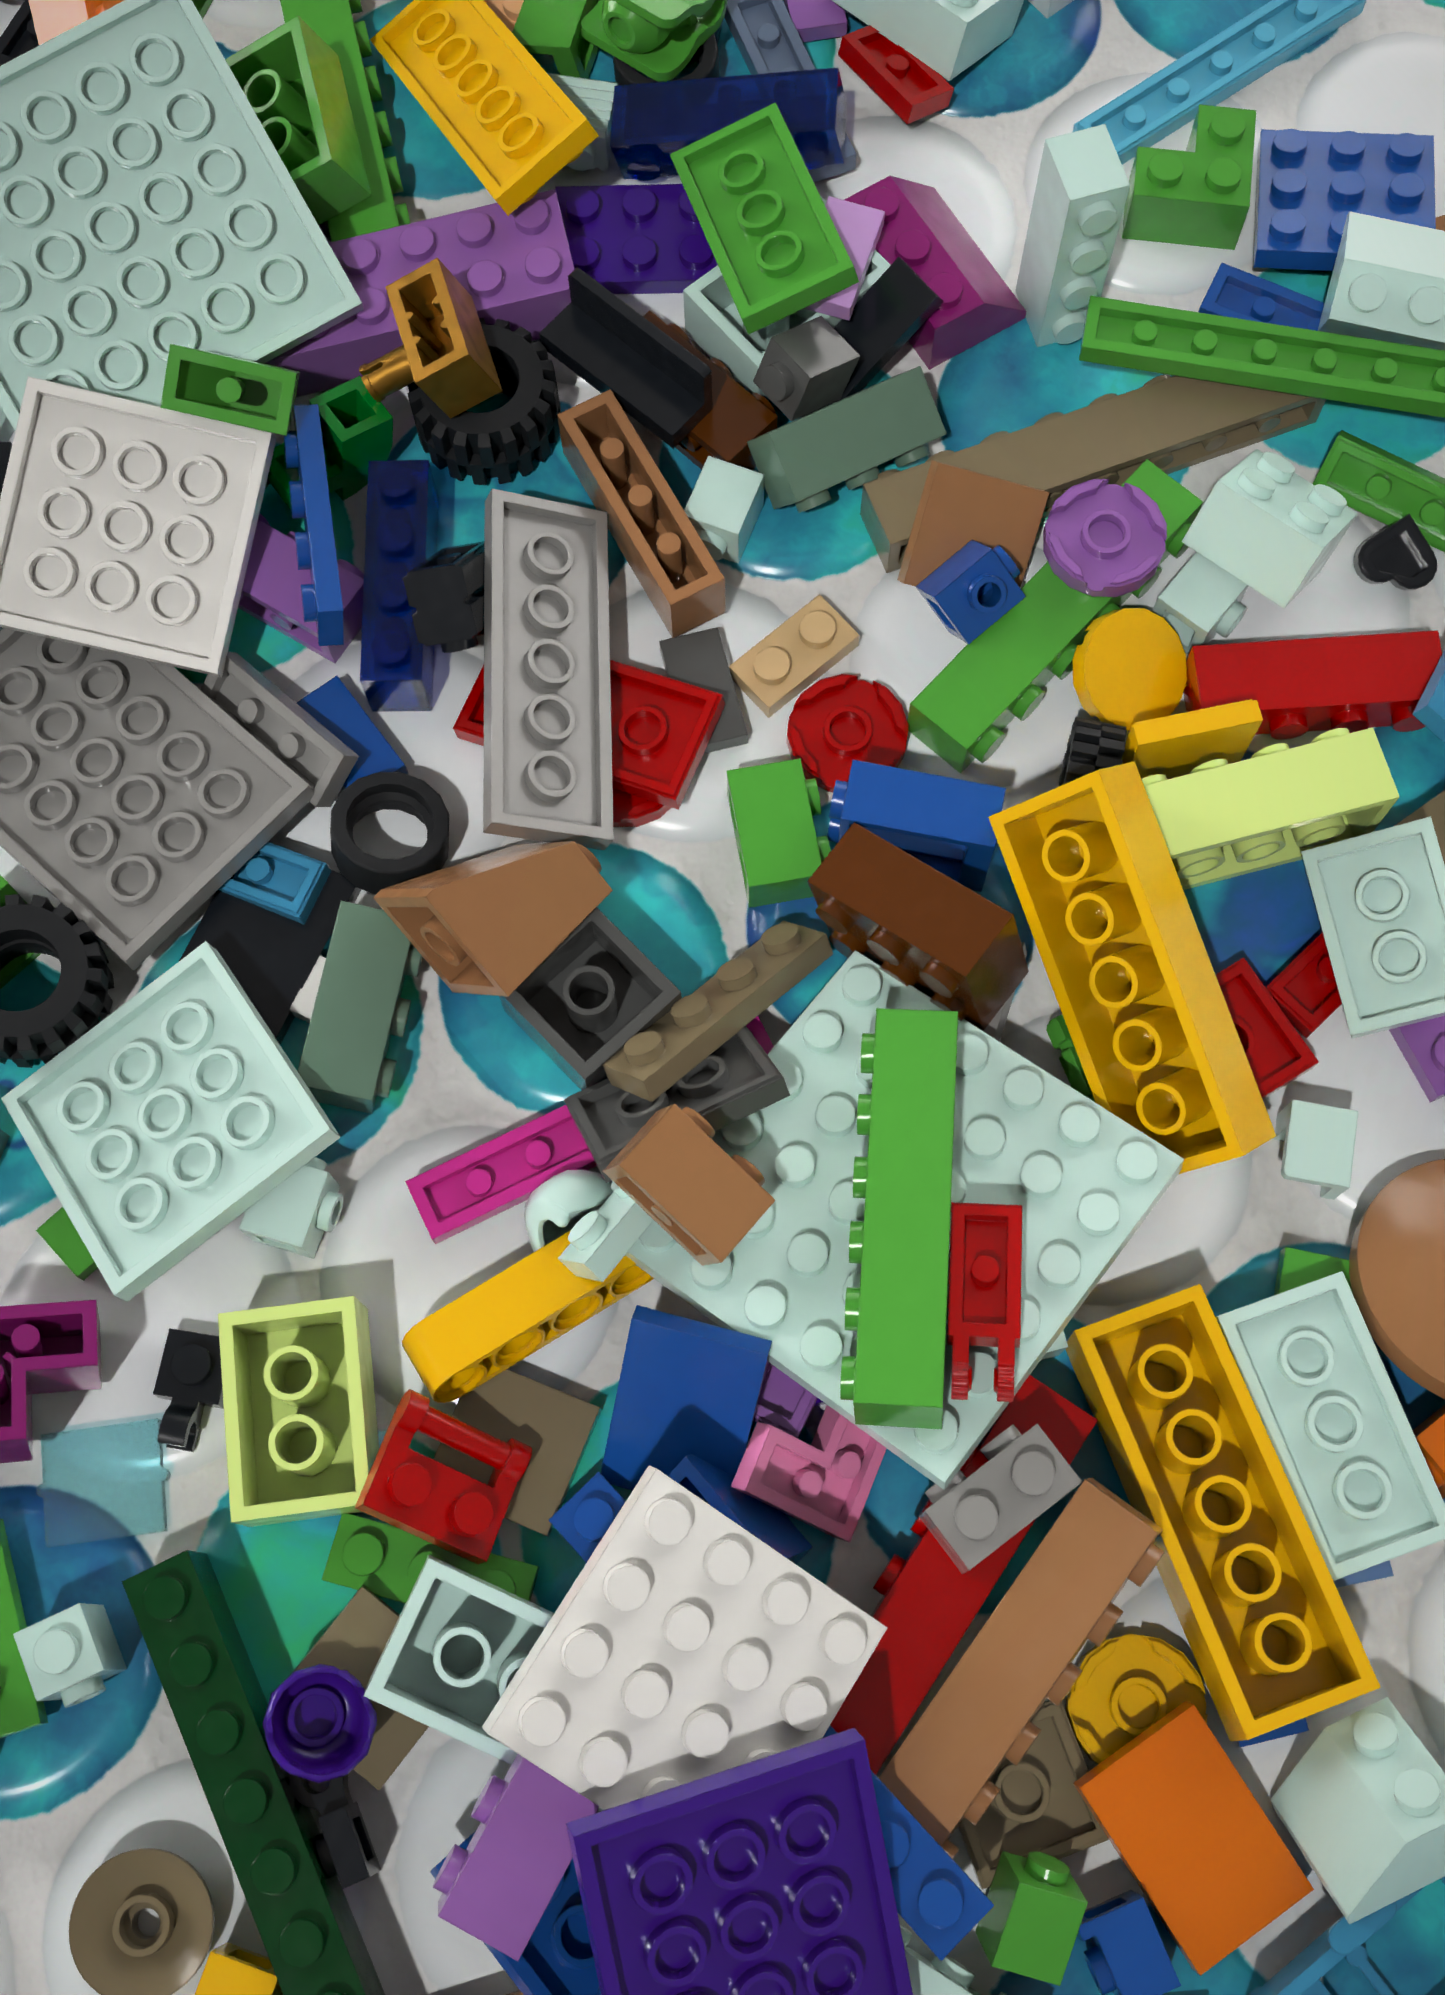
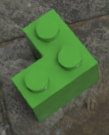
[1122,104,1256,250]

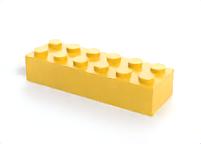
[988,761,1276,1174]
[1065,1284,1381,1741]

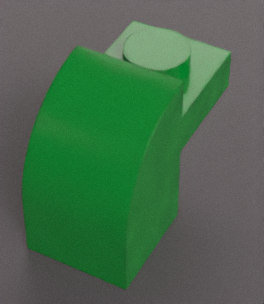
[267,376,393,510]

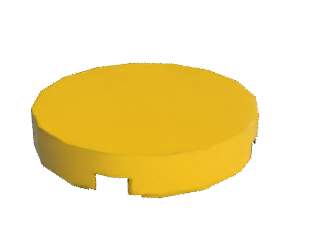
[1072,608,1187,731]
[1065,1634,1208,1764]

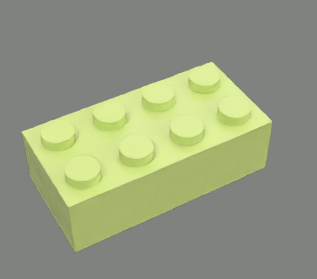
[1142,727,1400,890]

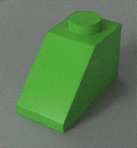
[160,344,300,436]

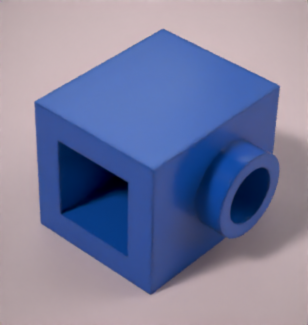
[915,539,1026,644]

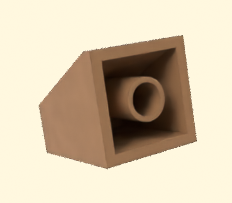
[373,841,613,997]

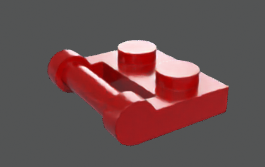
[355,1389,532,1564]

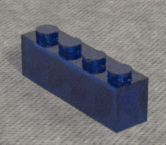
[610,68,847,181]
[360,460,439,712]

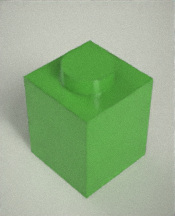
[975,1851,1088,1986]

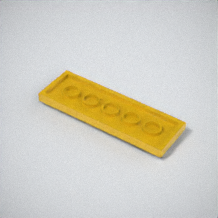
[370,0,599,216]

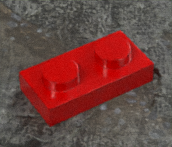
[838,25,954,124]

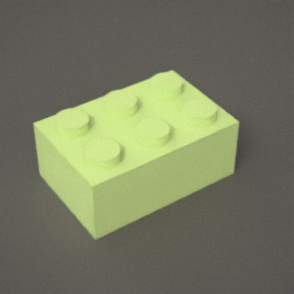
[218,1296,379,1527]

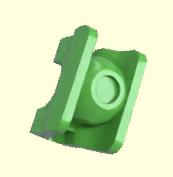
[581,0,728,82]

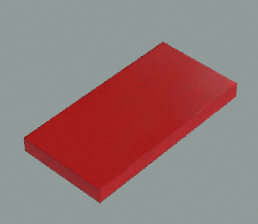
[453,660,725,810]

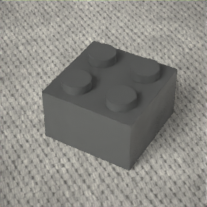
[499,907,682,1090]

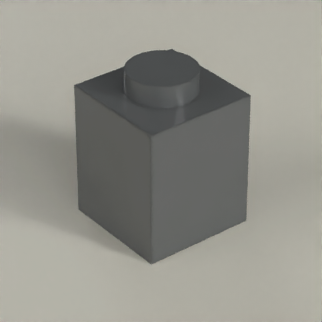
[753,316,860,422]

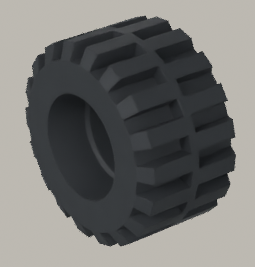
[407,318,561,485]
[0,894,114,1068]

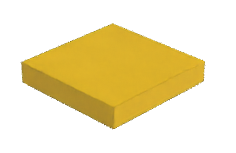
[1122,699,1263,779]

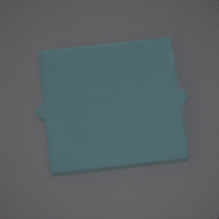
[36,1418,171,1548]

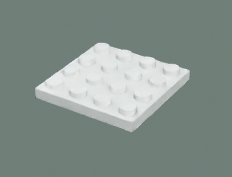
[0,376,276,678]
[482,1466,888,1810]

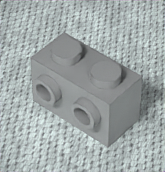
[919,1424,1082,1574]

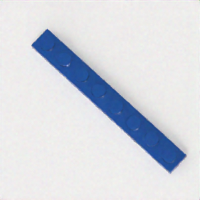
[549,1472,994,1961]

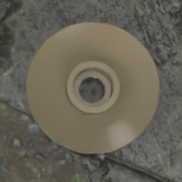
[69,1848,215,1995]

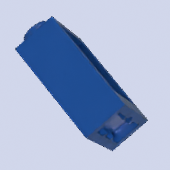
[827,760,1006,892]

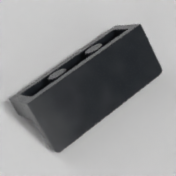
[539,267,713,449]

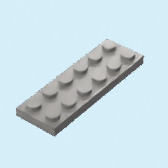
[483,488,614,850]

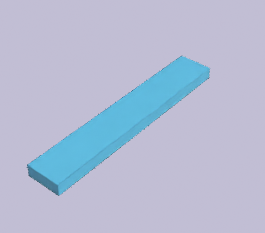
[1073,0,1366,165]

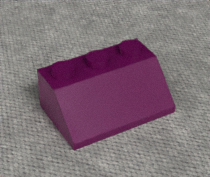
[844,176,1027,370]

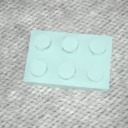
[1301,816,1445,1038]

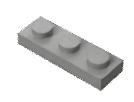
[200,652,359,807]

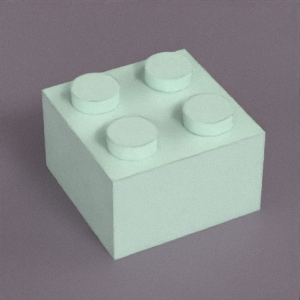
[1182,449,1358,608]

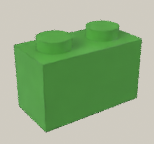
[727,758,831,908]

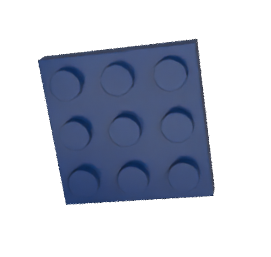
[1254,129,1436,271]

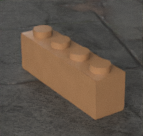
[557,389,726,638]

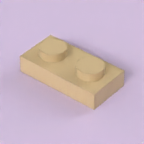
[729,594,860,718]

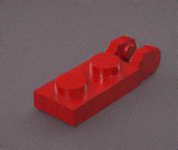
[947,1202,1022,1402]

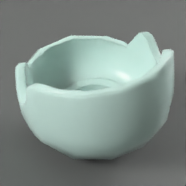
[524,1170,613,1252]

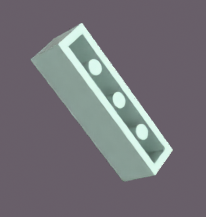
[1015,124,1130,348]

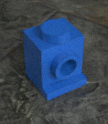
[1077,1890,1181,1995]

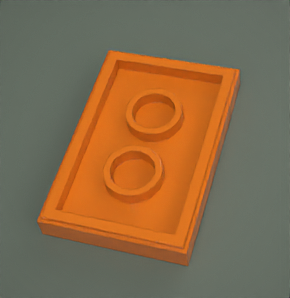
[1073,1701,1314,1976]

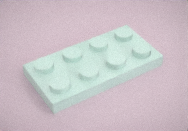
[1216,1271,1445,1581]

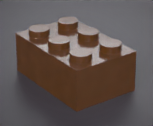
[807,822,1029,1031]

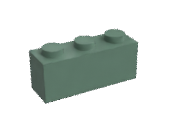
[747,366,946,513]
[298,901,423,1114]

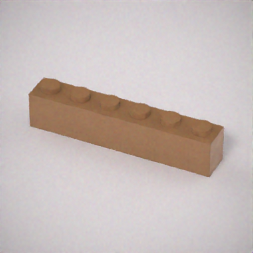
[879,1478,1164,1859]

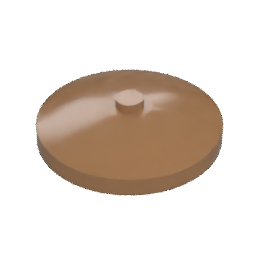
[1349,1159,1445,1399]

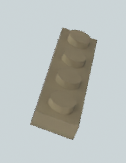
[602,920,833,1102]

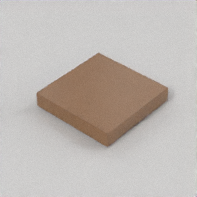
[897,460,1050,588]

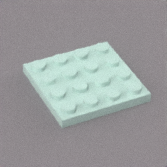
[1,941,341,1302]

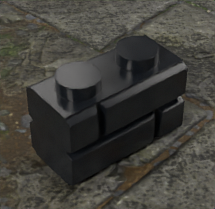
[403,541,484,653]

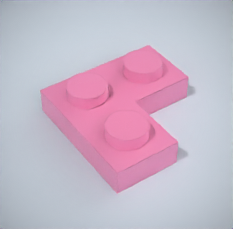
[731,1405,887,1542]

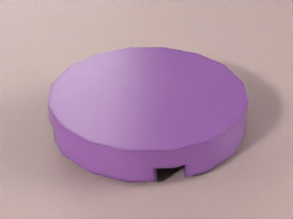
[1043,479,1167,597]

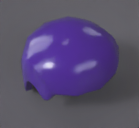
[263,1664,377,1783]

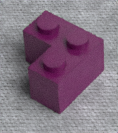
[0,1300,102,1463]

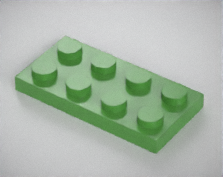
[670,102,859,335]

